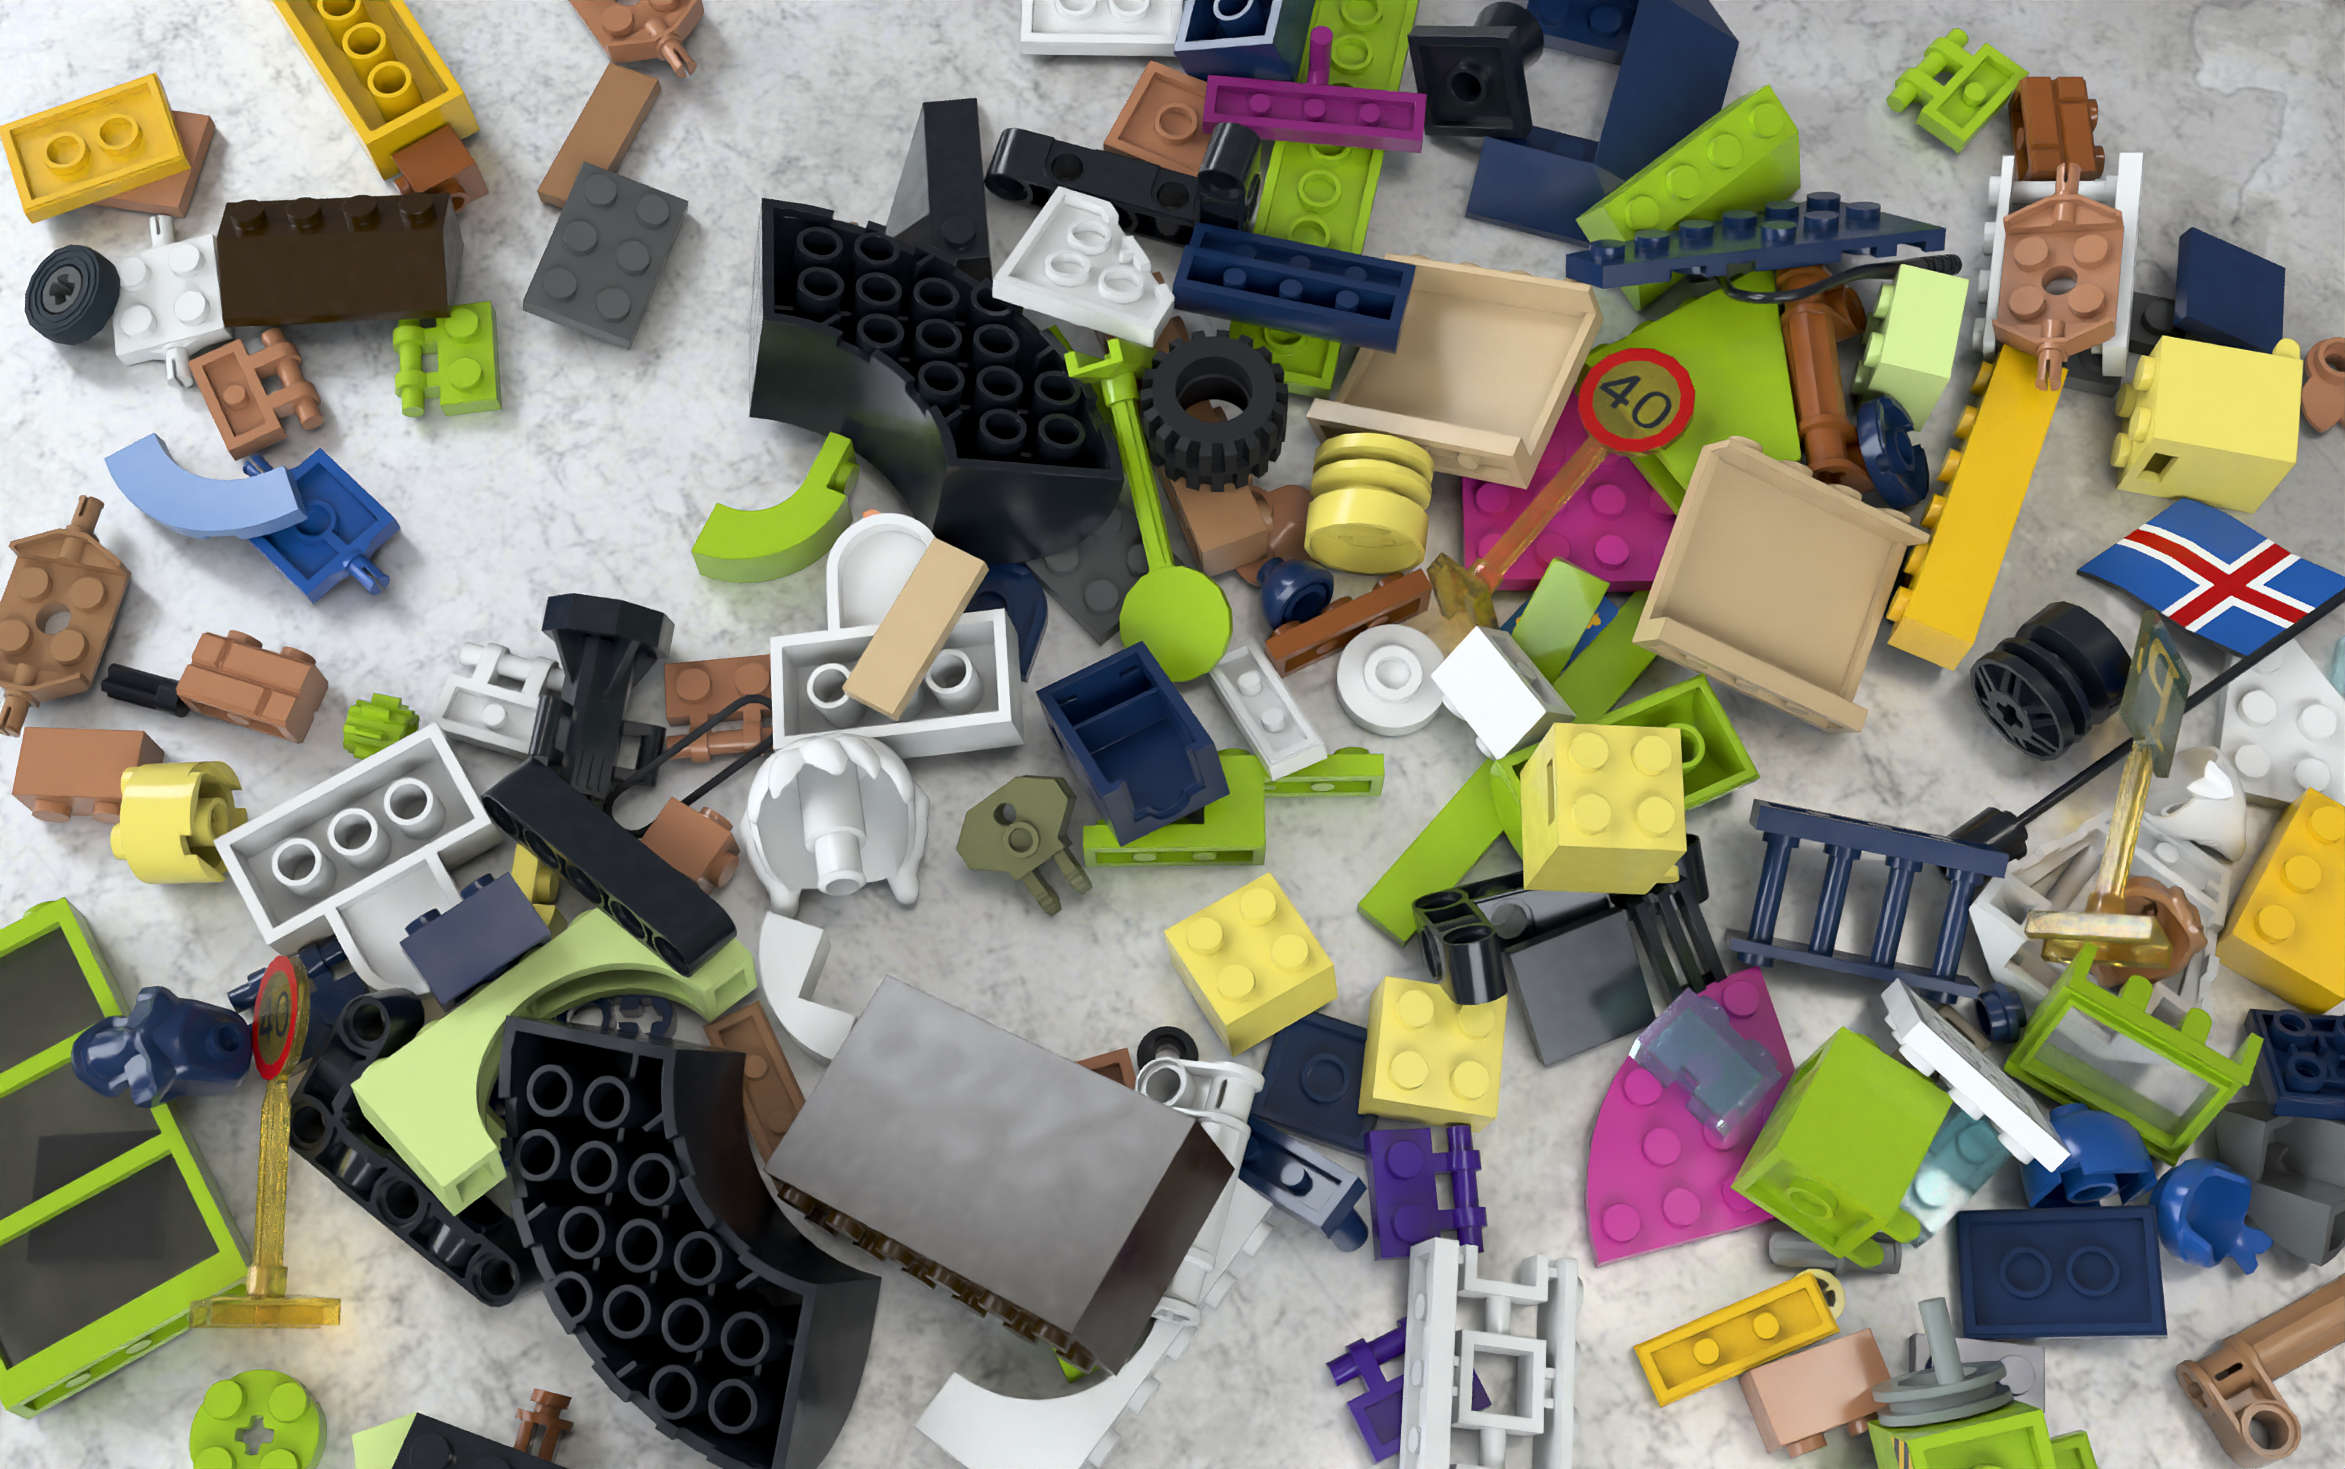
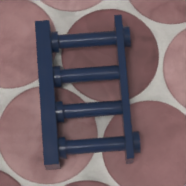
[1724,798,2010,1004]

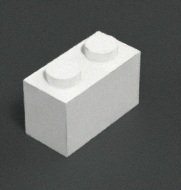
[1431,626,1576,761]

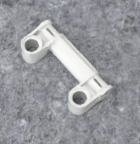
[1135,1057,1265,1326]

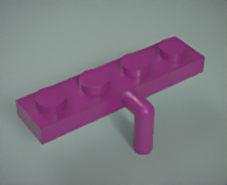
[1202,26,1427,153]

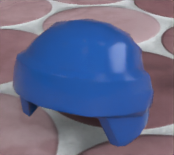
[2148,1158,2274,1275]

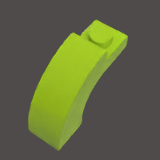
[691,431,860,583]

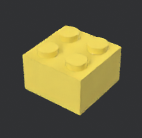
[1164,872,1338,1058]
[1358,976,1508,1133]

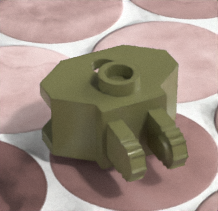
[956,775,1093,917]

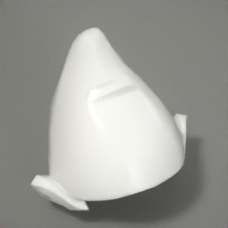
[2139,746,2247,861]

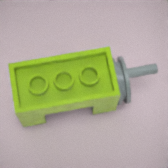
[1867,1297,2058,1469]

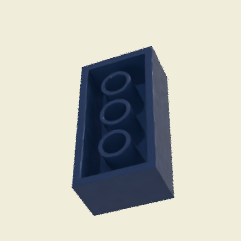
[1173,0,1315,82]

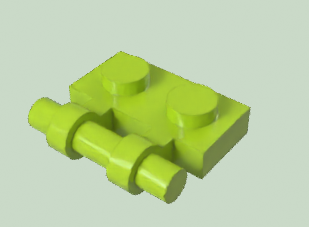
[1886,28,2029,154]
[392,301,502,418]

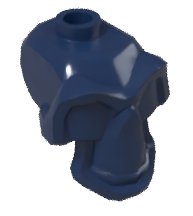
[71,986,253,1109]

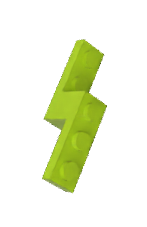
[1083,747,1385,867]

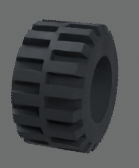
[1140,330,1288,492]

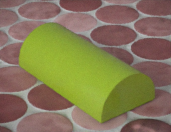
[1490,673,1761,860]

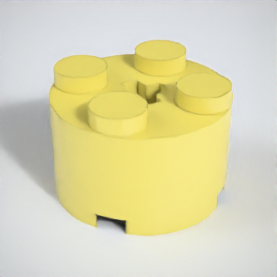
[110,761,248,884]

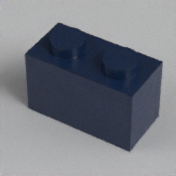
[399,872,551,1013]

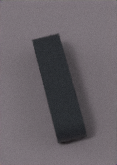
[481,757,737,978]

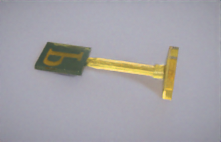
[2024,610,2192,970]

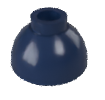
[1256,557,1334,631]

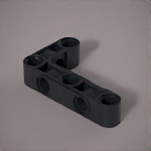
[984,122,1262,248]
[1412,833,1709,1005]
[281,987,545,1307]

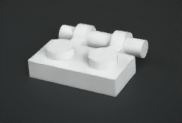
[427,642,565,764]

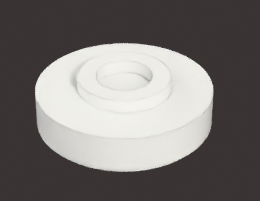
[1336,624,1445,736]

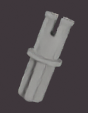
[1769,1231,1902,1277]

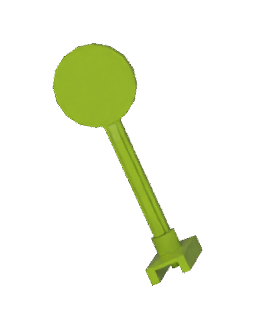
[1064,338,1233,682]

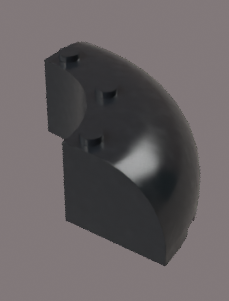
[749,198,1125,564]
[499,1015,882,1469]

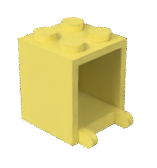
[2110,335,2304,514]
[1520,723,1687,895]

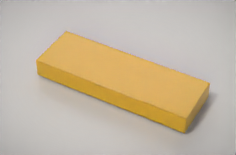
[1633,1270,1840,1408]

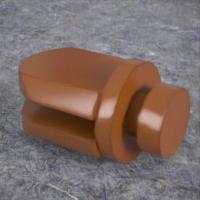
[513,1388,575,1463]

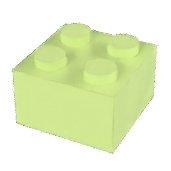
[1849,264,1969,432]

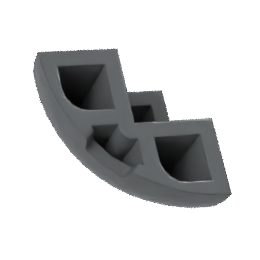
[2216,1101,2345,1267]

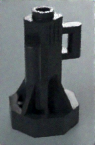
[528,593,675,803]

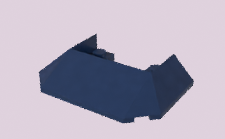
[1465,0,1739,249]

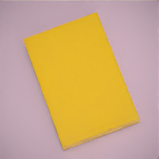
[0,72,191,224]

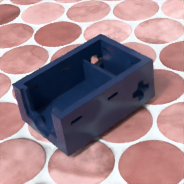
[1036,641,1230,847]

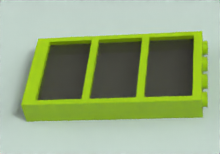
[0,897,267,1420]

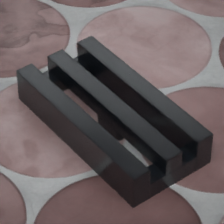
[1625,874,1727,1009]

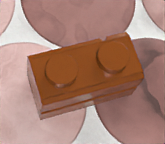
[2008,77,2105,181]

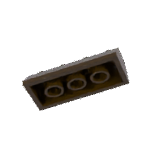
[216,192,464,327]

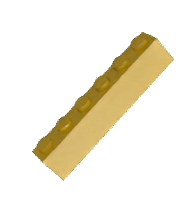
[1886,344,2069,671]

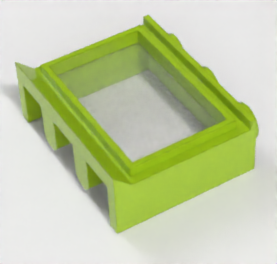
[2003,941,2264,1167]

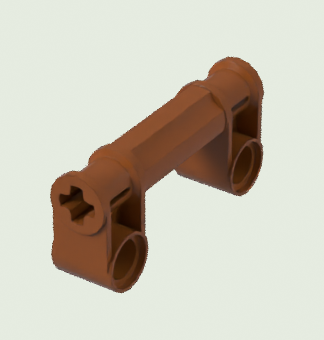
[1775,264,1876,494]

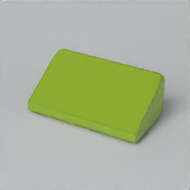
[1511,556,1611,685]

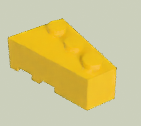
[2215,787,2345,1014]

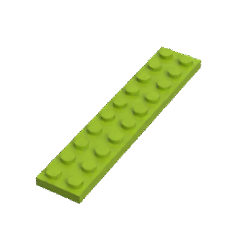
[1229,0,1420,400]

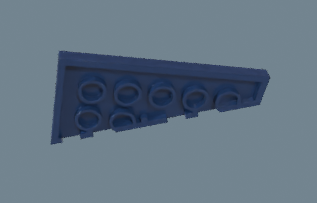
[1566,192,1946,289]

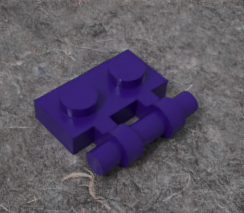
[1363,1125,1488,1261]
[1325,1316,1492,1465]

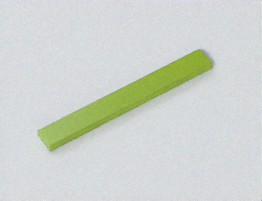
[1357,591,1659,948]

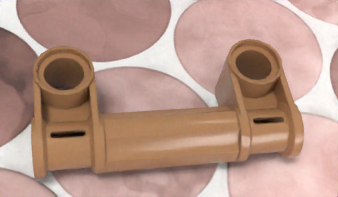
[2176,1273,2345,1469]

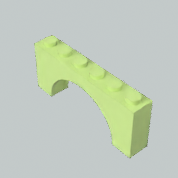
[351,908,758,1216]

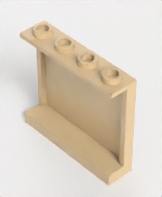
[1306,253,1604,489]
[1631,436,1930,734]

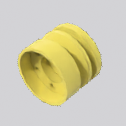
[1304,433,1434,576]

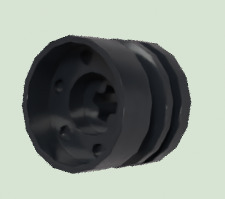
[1970,601,2132,761]

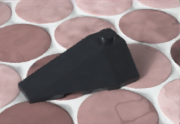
[886,98,993,282]

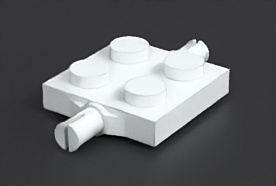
[109,215,234,389]

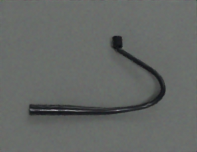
[1686,254,1962,304]

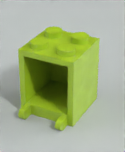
[1730,1026,1954,1269]

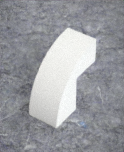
[758,911,858,1069]

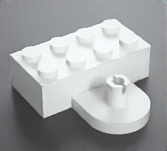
[770,513,1025,759]
[213,721,505,1000]

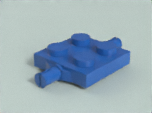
[243,448,401,605]

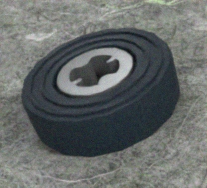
[25,244,120,346]

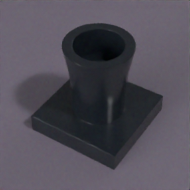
[1407,2,1544,139]

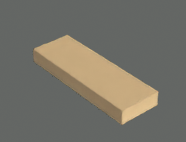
[842,537,989,721]

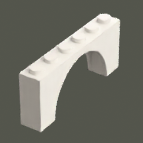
[914,1178,1275,1469]

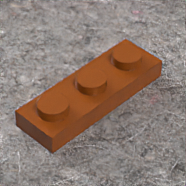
[1264,568,1432,679]

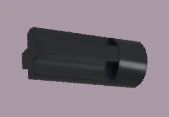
[101,663,191,718]

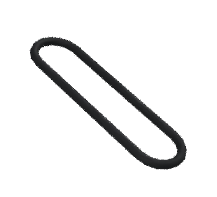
[603,694,773,838]

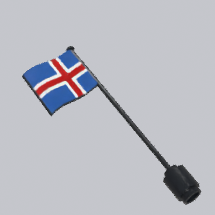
[1936,497,2345,889]

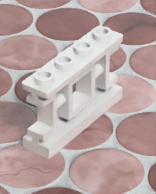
[1399,1237,1583,1469]

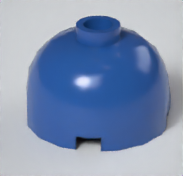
[2019,1103,2158,1208]

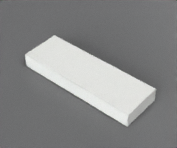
[1205,637,1327,781]

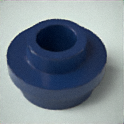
[1974,982,2027,1044]

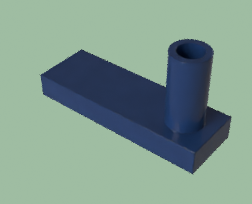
[1238,1113,1369,1252]

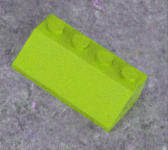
[1575,84,1801,311]

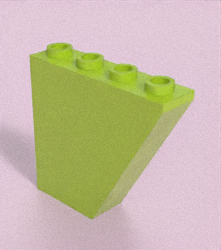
[1574,270,1802,516]

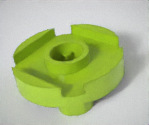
[189,1369,327,1469]

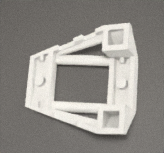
[1969,799,2232,1065]

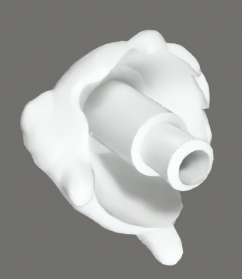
[738,732,930,919]

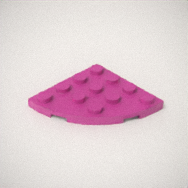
[1584,966,1795,1268]

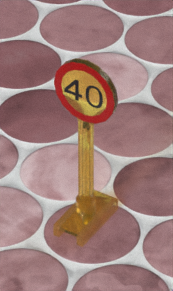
[1426,348,1696,630]
[189,955,341,1329]

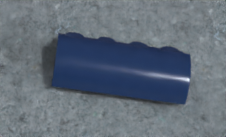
[1172,222,1416,354]

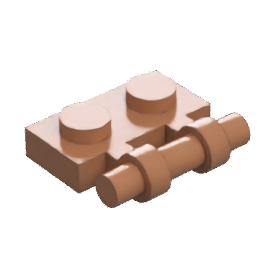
[188,328,324,461]
[664,654,773,763]

